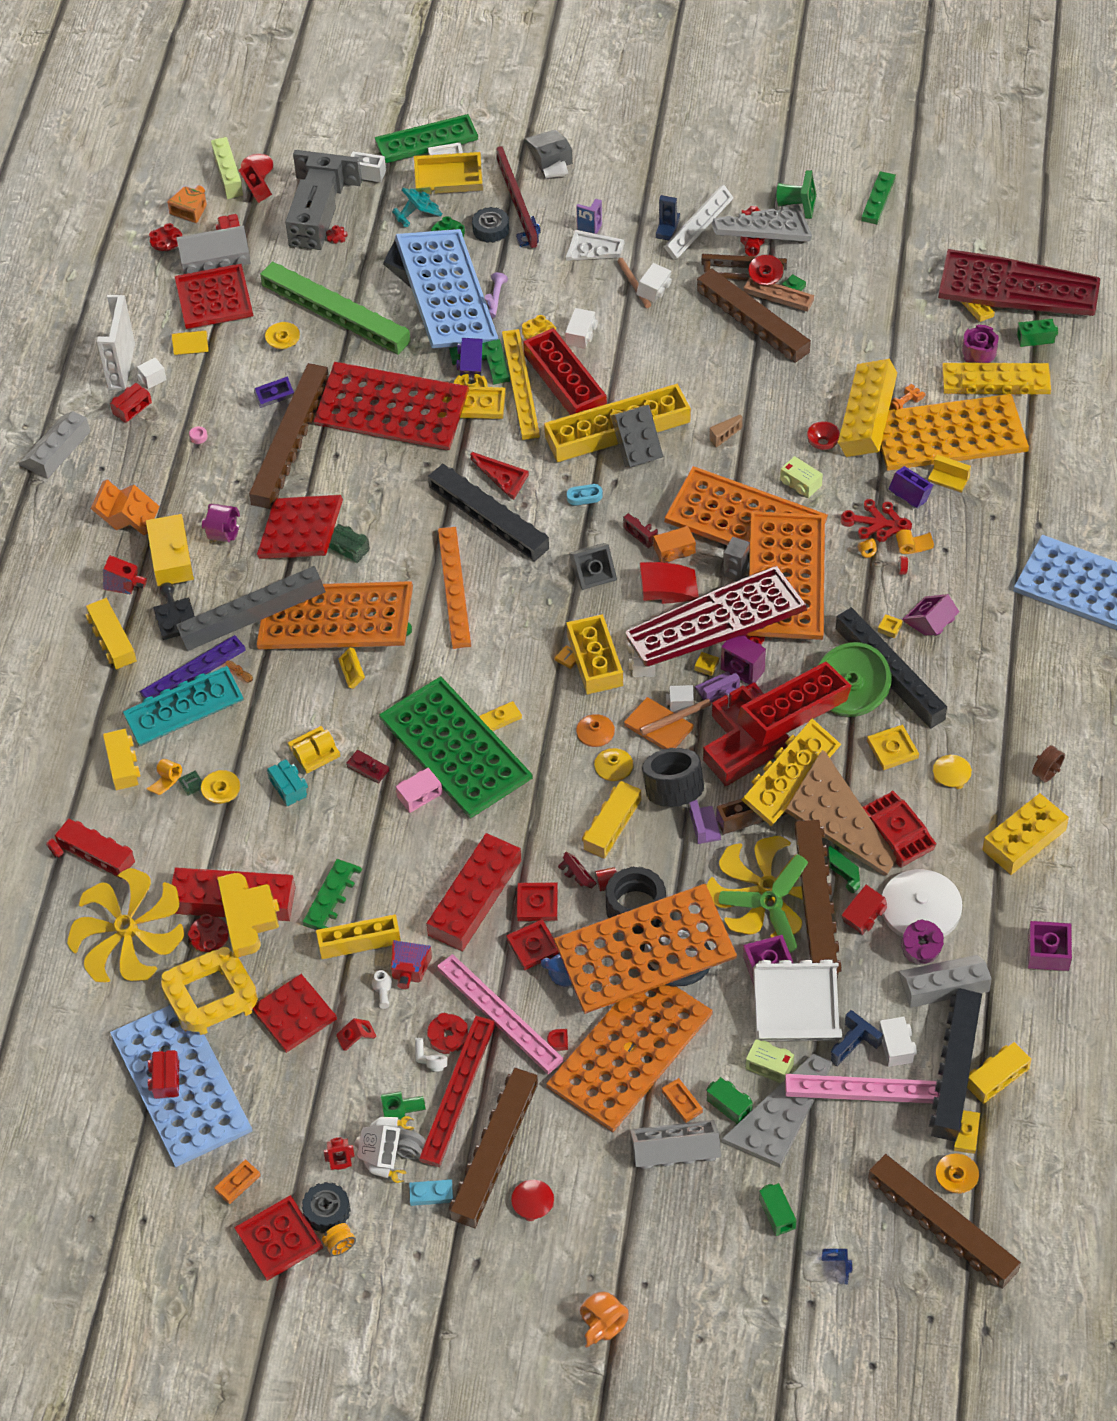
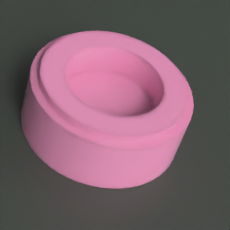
[189,426,208,444]

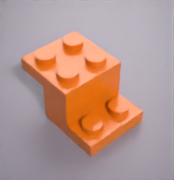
[90,480,160,536]

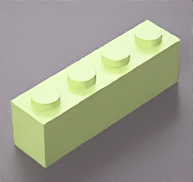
[211,137,243,199]

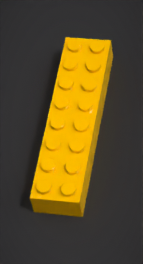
[544,383,691,462]

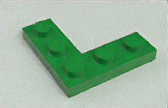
[449,339,510,385]

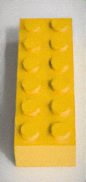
[838,358,897,457]

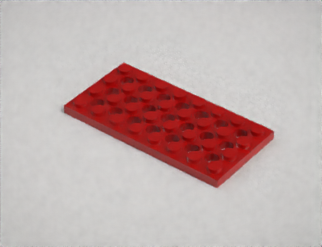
[314,361,469,450]

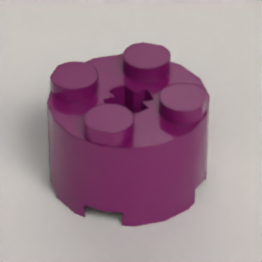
[962,324,999,363]
[202,503,240,543]
[901,919,944,965]

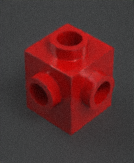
[323,1137,355,1170]

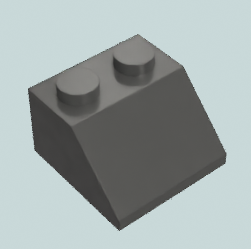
[569,543,617,590]

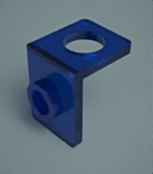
[516,216,541,247]
[821,1249,853,1285]

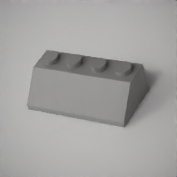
[177,226,251,274]
[19,411,90,479]
[899,955,992,1008]
[630,1120,721,1169]

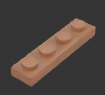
[744,277,814,312]

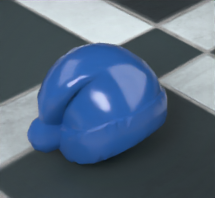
[541,954,583,987]

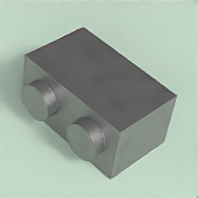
[723,537,750,581]

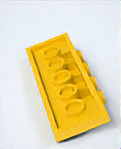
[942,363,1051,395]
[741,719,841,826]

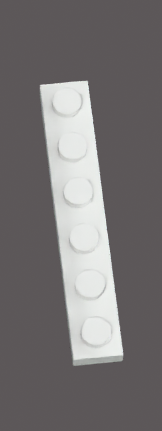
[664,185,733,260]

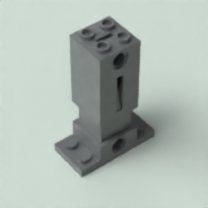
[285,150,362,250]

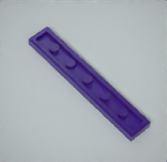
[140,635,246,699]

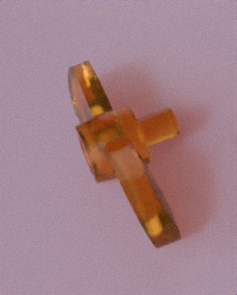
[225,660,253,683]

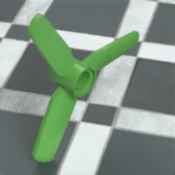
[719,854,808,953]

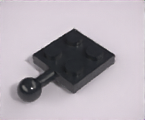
[153,582,195,640]

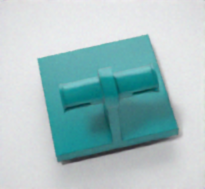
[392,188,443,227]

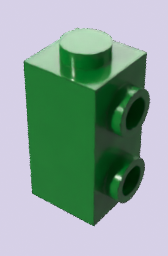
[1016,319,1058,347]
[706,1077,753,1124]
[759,1183,797,1236]

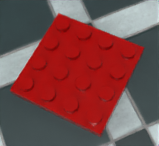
[174,264,254,329]
[257,495,343,559]

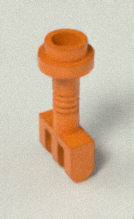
[889,384,926,410]

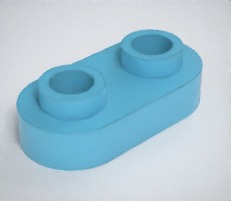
[567,484,603,505]

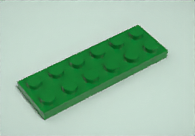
[375,114,478,163]

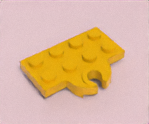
[434,374,506,419]

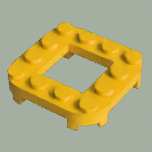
[161,947,258,1035]

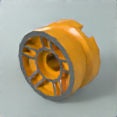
[322,1223,356,1256]

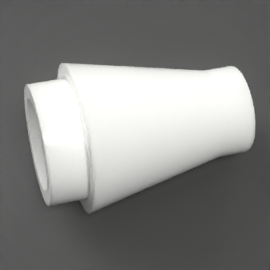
[543,161,569,179]

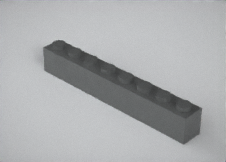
[176,566,326,651]

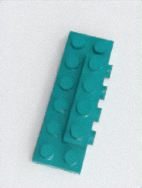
[123,666,244,747]

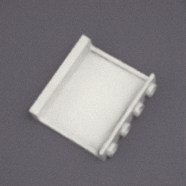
[97,295,135,390]
[753,960,842,1041]

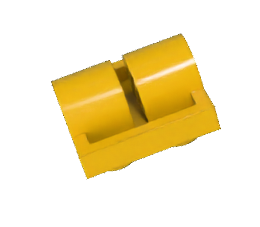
[288,726,341,774]

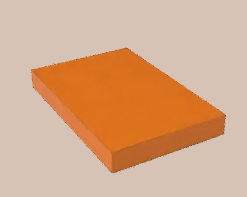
[624,697,694,749]

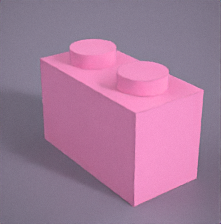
[396,768,442,813]

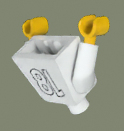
[355,1116,414,1183]

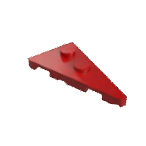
[470,452,529,500]

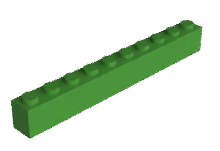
[260,261,411,355]

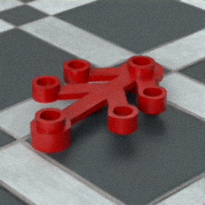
[841,499,912,542]

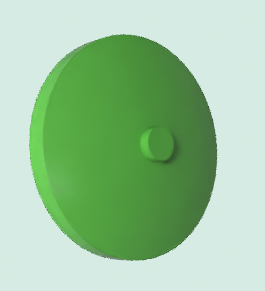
[818,642,891,717]

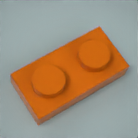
[662,1078,703,1123]
[214,1159,261,1205]

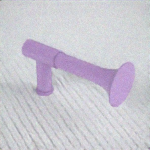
[485,272,508,318]

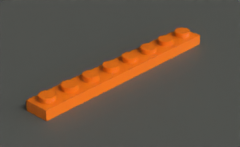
[438,527,471,649]

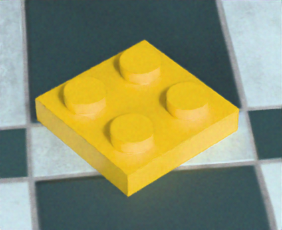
[867,724,919,770]

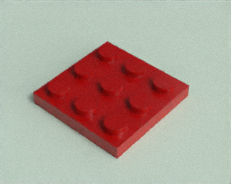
[252,973,337,1053]
[234,1195,323,1281]

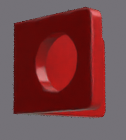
[336,1018,377,1051]

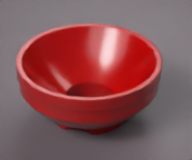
[807,421,840,450]

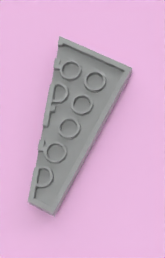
[712,204,812,241]
[722,1054,832,1168]

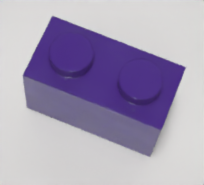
[457,338,483,378]
[254,376,294,408]
[888,466,934,509]

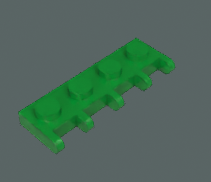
[303,859,362,930]

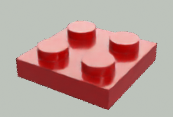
[517,882,558,921]
[506,919,559,970]

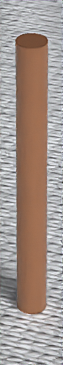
[617,258,651,308]
[640,699,711,735]

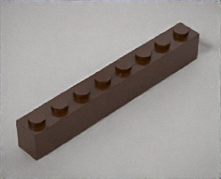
[697,268,811,363]
[794,819,842,978]
[449,1067,538,1229]
[868,1154,1021,1289]

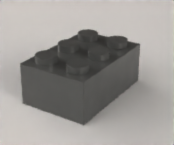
[610,405,664,467]

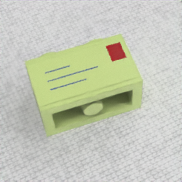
[780,456,823,498]
[745,1039,794,1083]

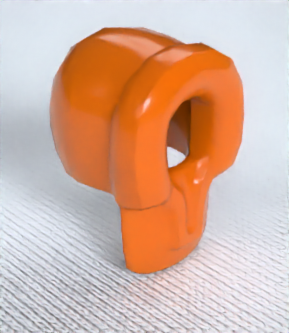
[580,1292,629,1348]

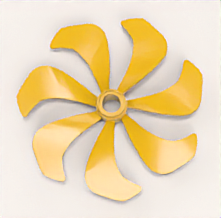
[706,836,803,937]
[67,868,184,983]

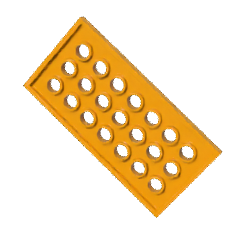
[880,394,1029,471]

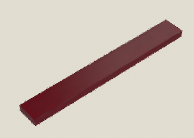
[496,146,537,248]

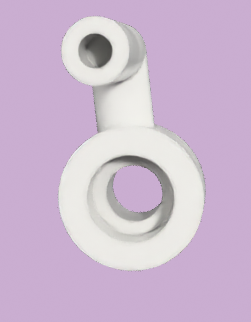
[415,1038,447,1071]

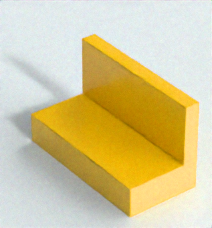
[172,330,209,355]
[928,454,971,493]

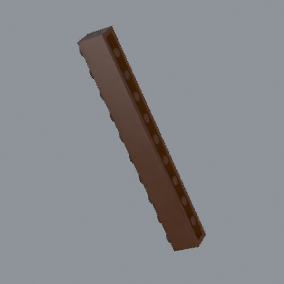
[249,363,330,509]

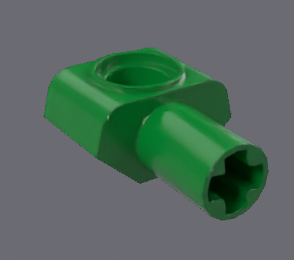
[381,1091,426,1120]

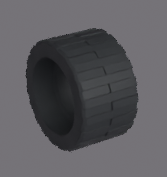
[642,748,704,807]
[605,866,666,934]

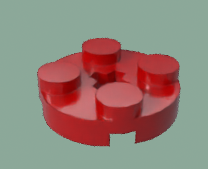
[427,1012,468,1054]

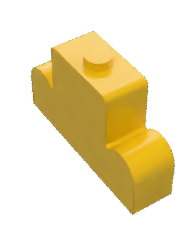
[218,873,280,958]

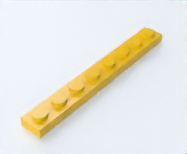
[502,329,540,440]

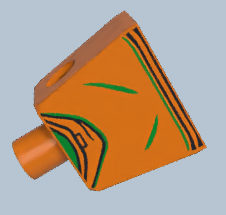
[167,185,207,224]

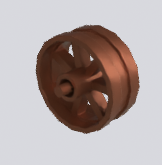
[1032,745,1065,782]

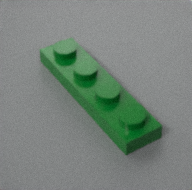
[861,171,896,225]

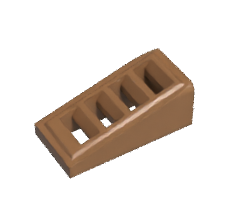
[709,414,743,447]

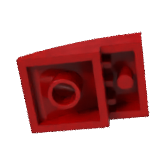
[640,562,699,604]

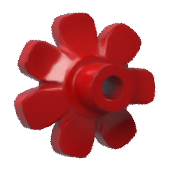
[326,225,348,243]

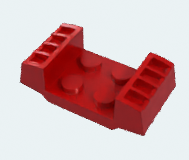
[863,791,937,868]

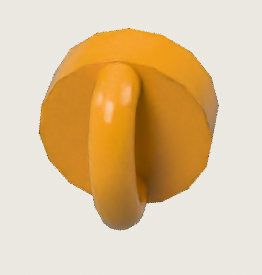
[857,538,877,558]

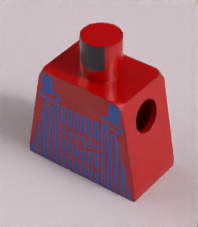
[103,555,147,595]
[391,940,432,990]

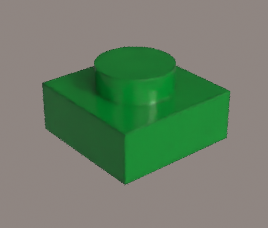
[782,274,806,291]

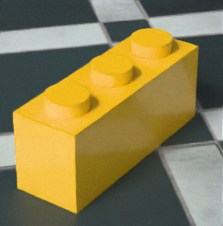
[103,728,141,790]
[967,1042,1032,1104]

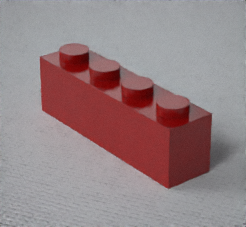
[55,818,135,879]

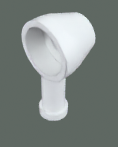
[371,970,392,1009]

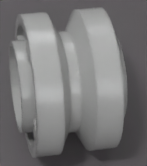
[396,1130,425,1160]

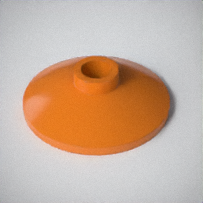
[576,714,615,747]

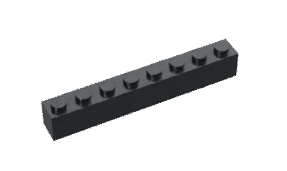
[428,463,549,562]
[836,607,947,729]
[928,988,982,1142]

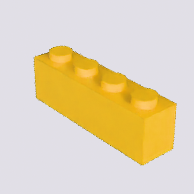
[85,597,137,670]
[582,781,642,859]
[316,914,401,959]

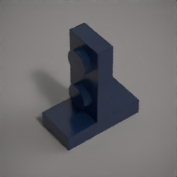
[656,195,680,241]
[831,1010,883,1066]

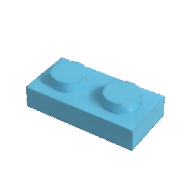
[409,1180,453,1206]

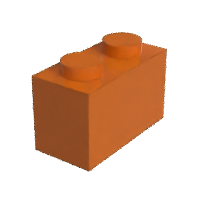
[653,526,696,563]

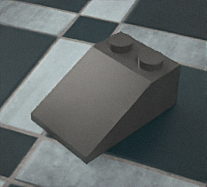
[525,130,573,173]

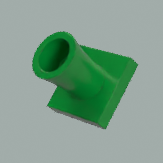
[777,170,817,219]

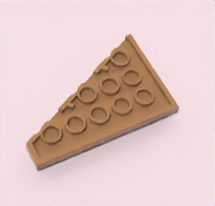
[785,750,897,876]

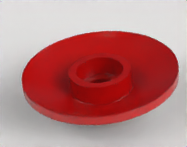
[749,255,783,286]

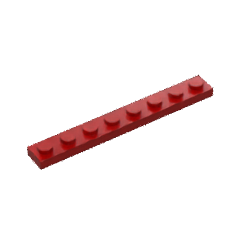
[419,1015,495,1168]

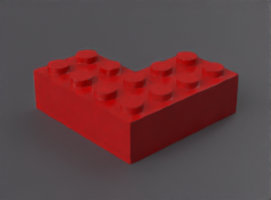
[703,685,790,786]

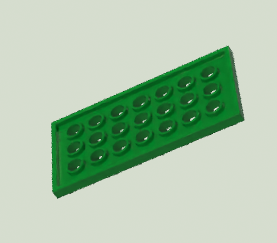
[379,676,533,819]

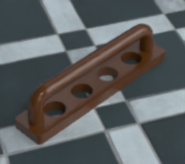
[701,254,787,281]

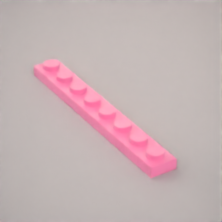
[437,954,563,1074]
[785,1074,938,1103]

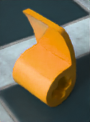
[896,530,934,554]
[146,759,182,795]

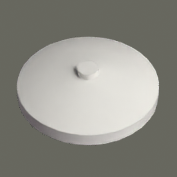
[882,869,962,942]

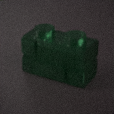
[328,524,370,563]

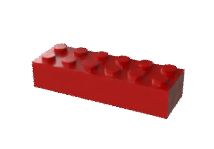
[523,328,607,415]
[737,661,852,747]
[426,833,522,952]
[171,867,296,921]

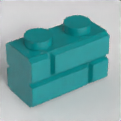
[267,759,308,806]

